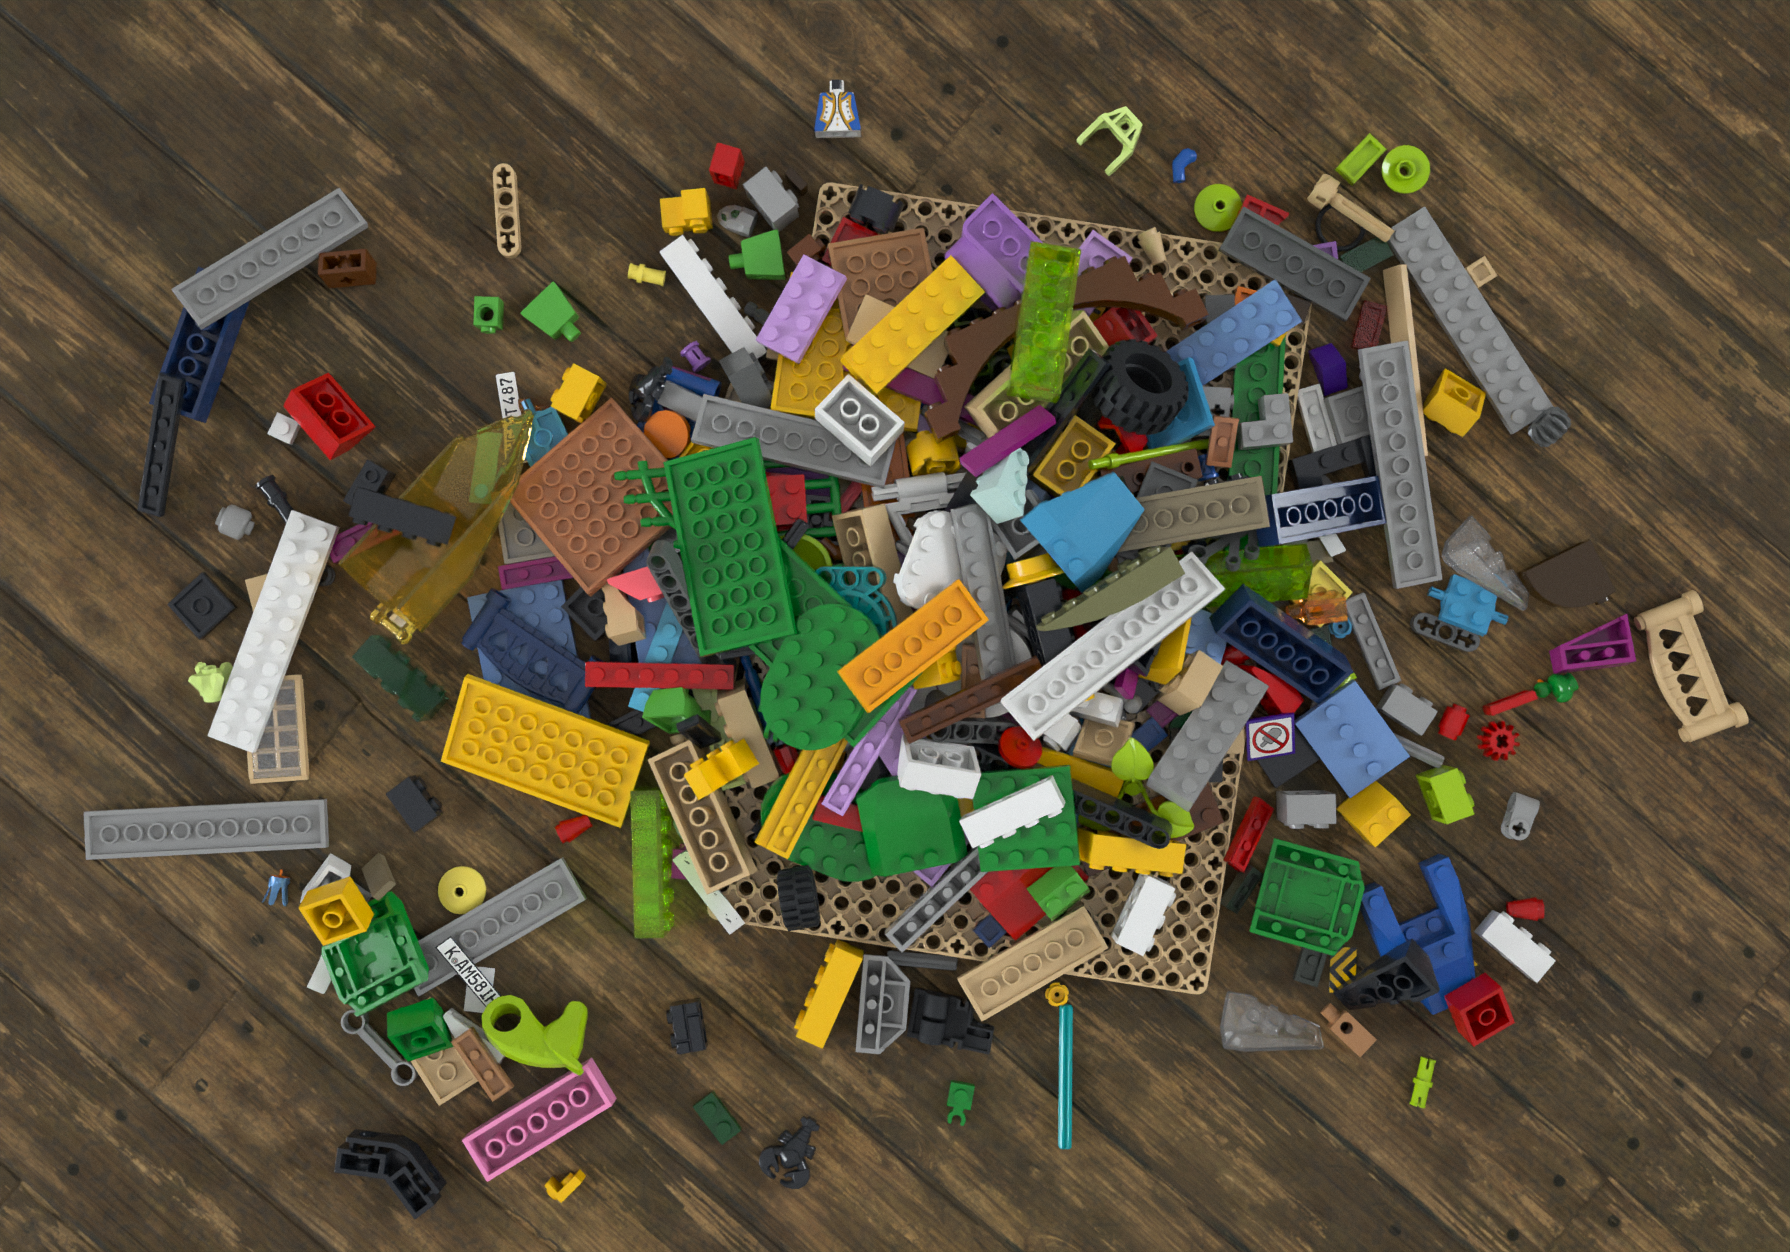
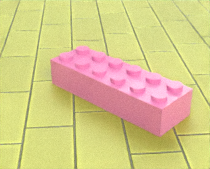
[462,1057,617,1182]

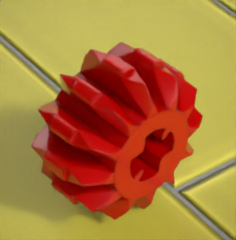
[1477,720,1520,761]

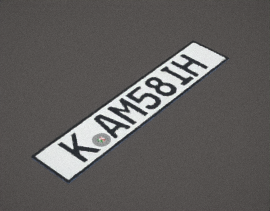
[435,936,501,1007]

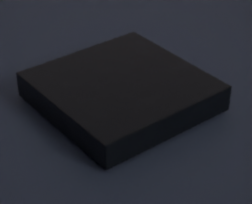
[167,572,238,640]

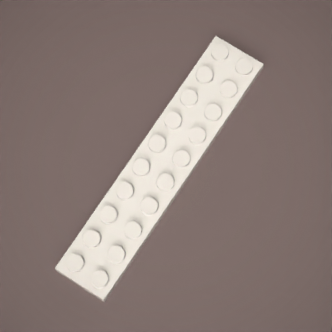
[208,510,340,753]
[1000,552,1225,741]

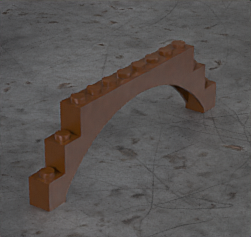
[924,256,1209,444]

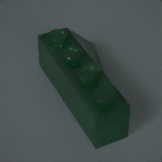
[352,635,449,722]

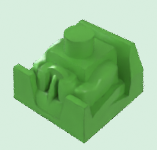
[642,687,711,734]

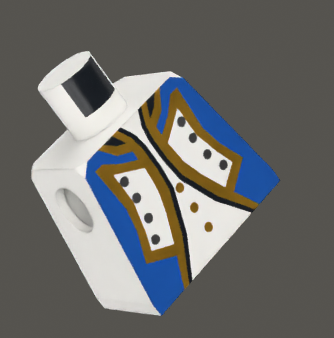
[815,79,861,138]

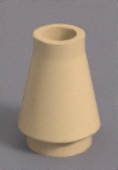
[1137,227,1167,265]

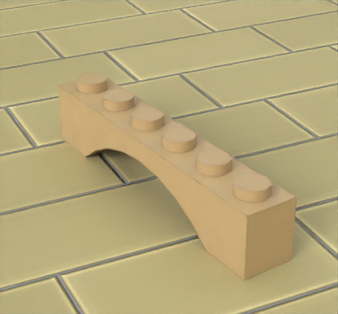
[602,571,646,646]

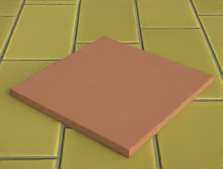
[502,397,673,597]

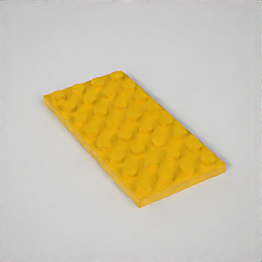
[441,674,650,828]

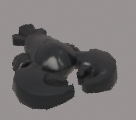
[628,356,673,423]
[759,1116,820,1189]

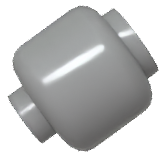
[215,504,255,540]

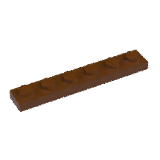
[898,656,1042,744]

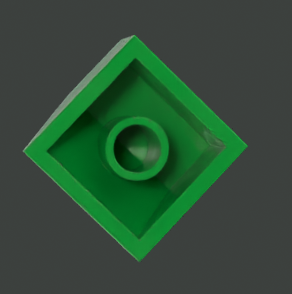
[387,998,454,1062]

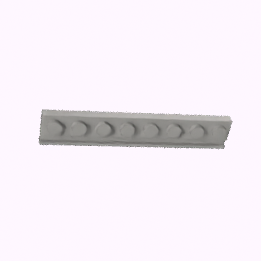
[950,503,1016,706]

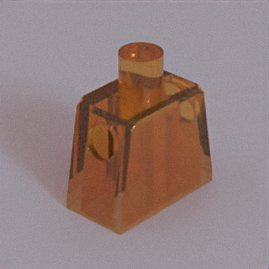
[1286,589,1348,625]

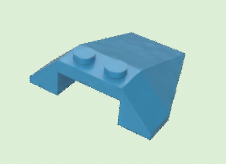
[1020,472,1145,593]

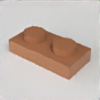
[1205,415,1239,468]

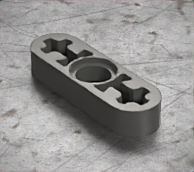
[1410,613,1480,652]

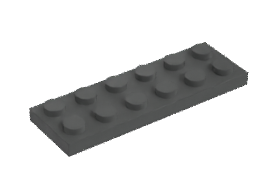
[1218,207,1371,322]

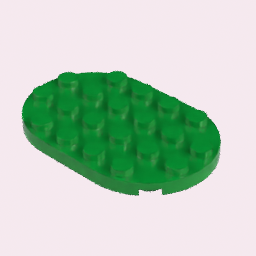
[760,604,881,750]
[760,771,877,882]

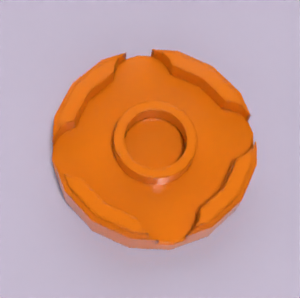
[644,410,691,459]

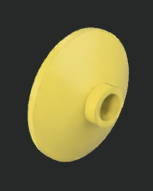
[438,866,486,914]

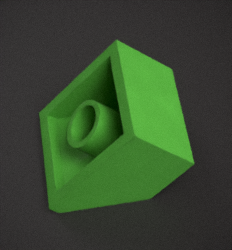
[1027,866,1091,922]

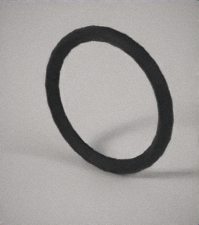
[1315,204,1366,251]

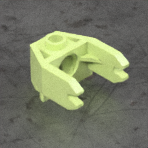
[1076,106,1142,176]

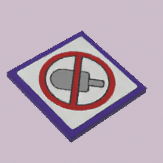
[1245,712,1295,761]

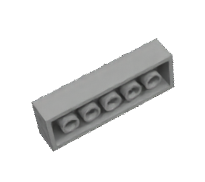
[1146,660,1269,812]

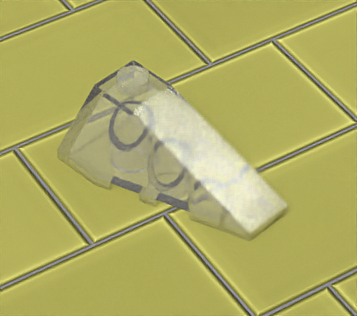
[1441,515,1529,611]
[1220,991,1324,1052]

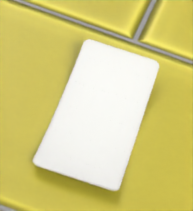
[307,955,331,994]

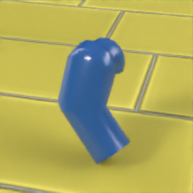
[1172,148,1197,183]

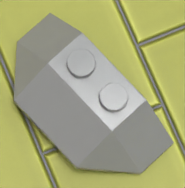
[856,954,910,1054]

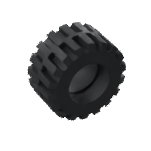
[777,865,820,931]

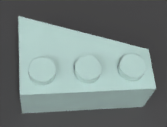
[970,448,1029,524]

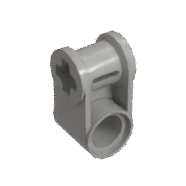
[1501,792,1540,840]

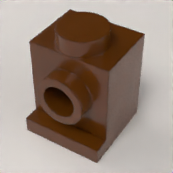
[787,234,827,265]

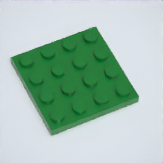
[973,765,1081,872]

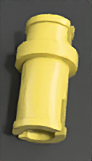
[628,263,666,286]

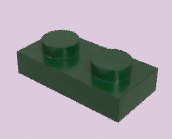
[693,1090,742,1145]

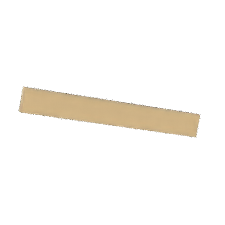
[1383,264,1428,456]

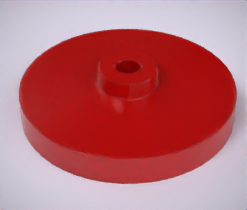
[998,726,1042,769]

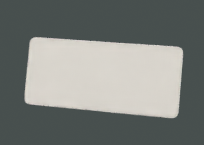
[1319,533,1346,557]

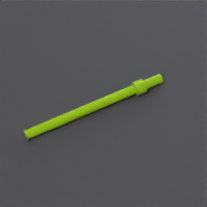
[1088,438,1209,470]

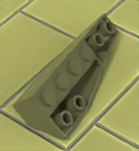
[1036,545,1185,631]

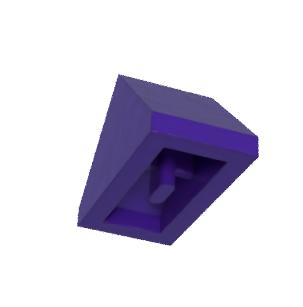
[1308,343,1347,396]

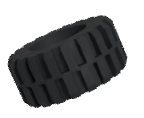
[1090,339,1189,435]

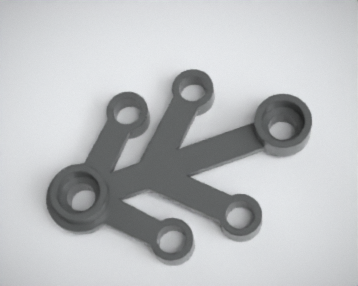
[1188,529,1260,571]

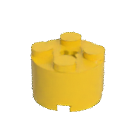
[906,430,961,477]

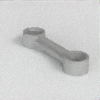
[341,1008,418,1086]

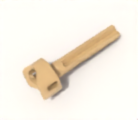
[1307,174,1394,243]

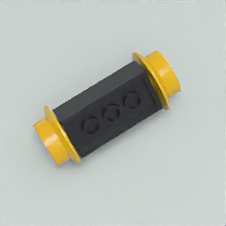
[1002,553,1095,702]

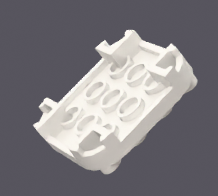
[893,510,1008,609]

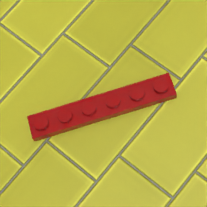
[585,661,735,690]

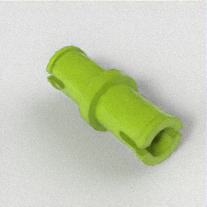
[1410,1056,1436,1108]

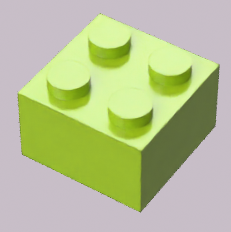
[1416,765,1474,824]

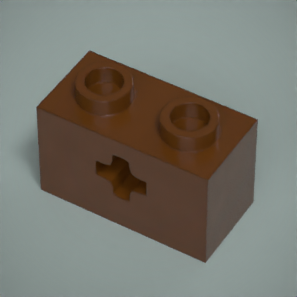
[318,249,377,289]

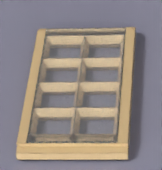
[247,674,309,784]

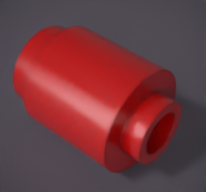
[1438,703,1470,741]

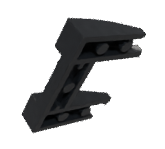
[1288,435,1376,490]

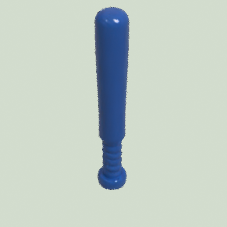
[740,655,767,731]

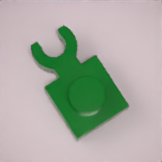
[947,1080,975,1126]

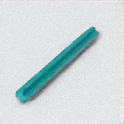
[1058,1004,1073,1149]

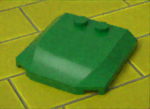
[856,775,968,877]
[1249,838,1365,956]
[322,891,429,1017]

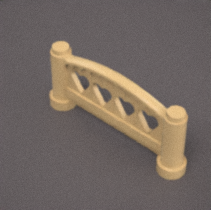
[1634,590,1749,742]

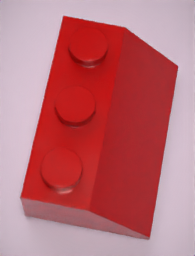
[283,373,375,460]

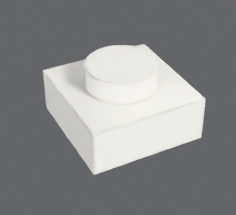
[267,412,301,445]

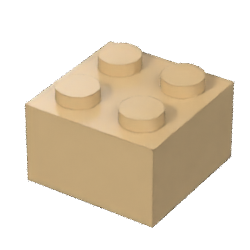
[1157,650,1223,716]

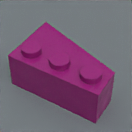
[1549,614,1636,674]

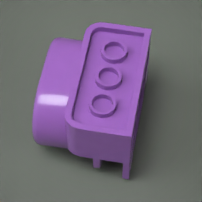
[945,193,1064,311]

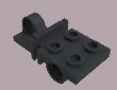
[907,987,994,1055]

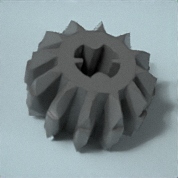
[1528,406,1571,447]

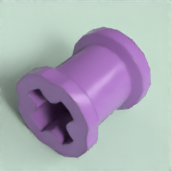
[680,341,712,373]

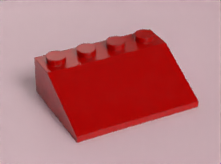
[970,865,1089,941]

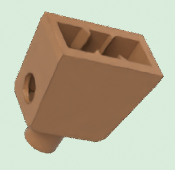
[1320,1003,1377,1057]

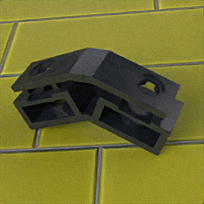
[334,1129,447,1219]

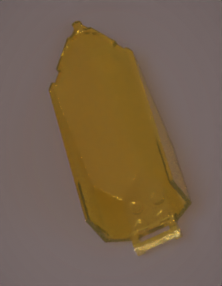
[338,409,534,644]

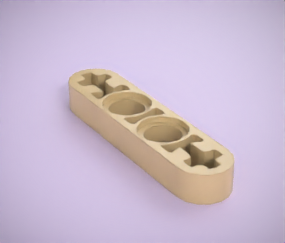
[493,163,521,259]

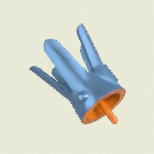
[262,869,290,906]

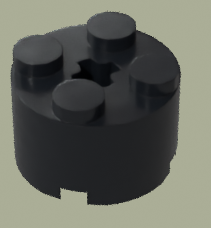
[848,184,904,234]

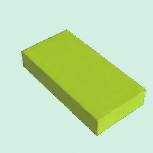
[1335,133,1387,186]

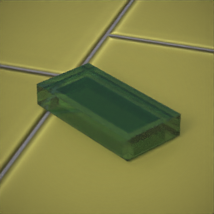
[1338,237,1393,272]

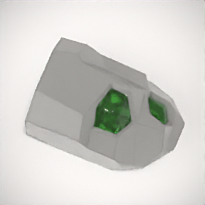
[717,205,758,238]

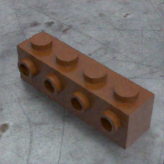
[1097,448,1203,498]

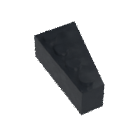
[348,486,456,547]

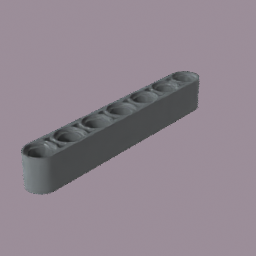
[646,540,737,675]

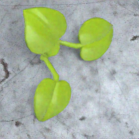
[1078,737,1194,838]

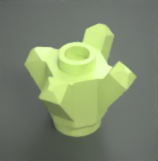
[188,662,233,702]

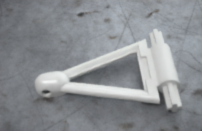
[871,472,967,546]

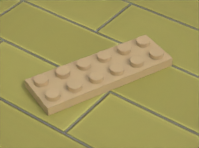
[957,905,1108,1021]

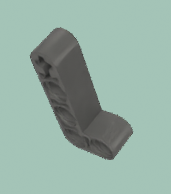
[924,689,1016,744]

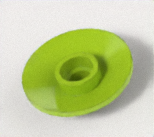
[1382,145,1430,194]
[1194,184,1242,232]

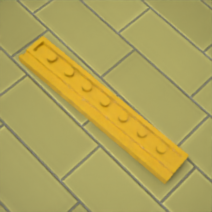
[755,738,848,859]

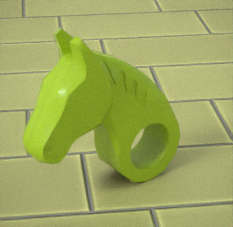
[482,995,588,1076]

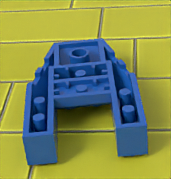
[1359,854,1475,1015]

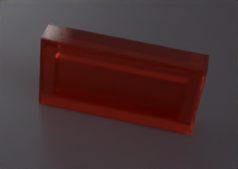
[1350,300,1388,349]

